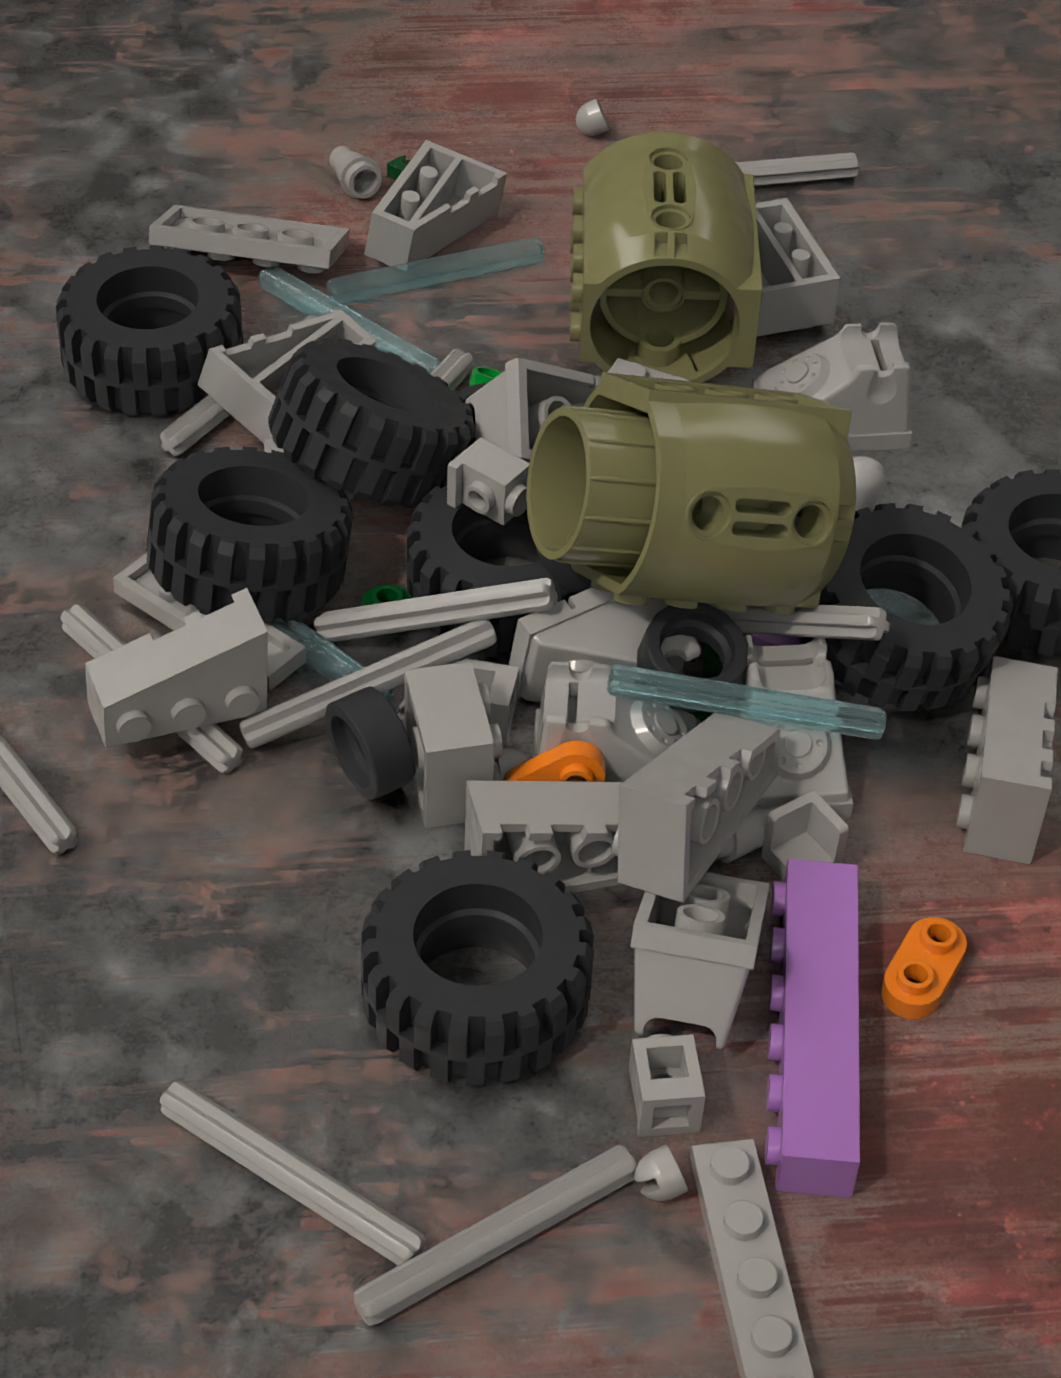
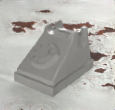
[751,322,912,451]
[465,357,602,463]
[509,588,701,702]
[718,635,854,819]
[533,661,700,782]
[630,872,770,1049]

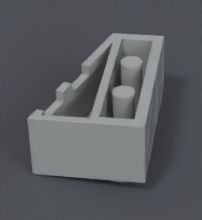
[364,140,507,272]
[756,198,840,337]
[197,309,377,443]
[85,588,268,748]

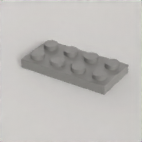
[149,205,350,273]

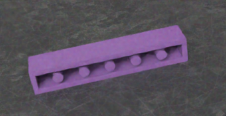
[765,859,860,1198]

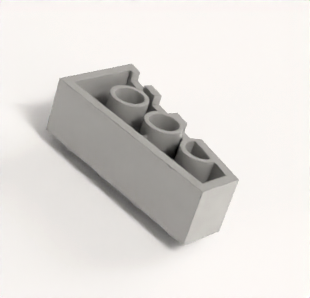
[956,656,1058,865]
[612,711,780,903]
[465,780,623,893]

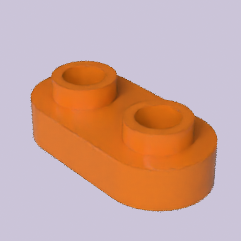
[502,740,606,782]
[881,917,967,1019]

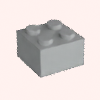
[405,661,503,829]

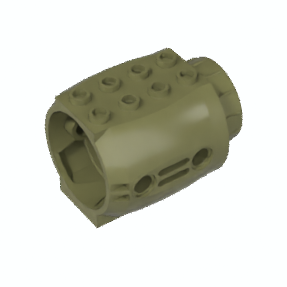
[570,131,763,383]
[526,372,856,615]

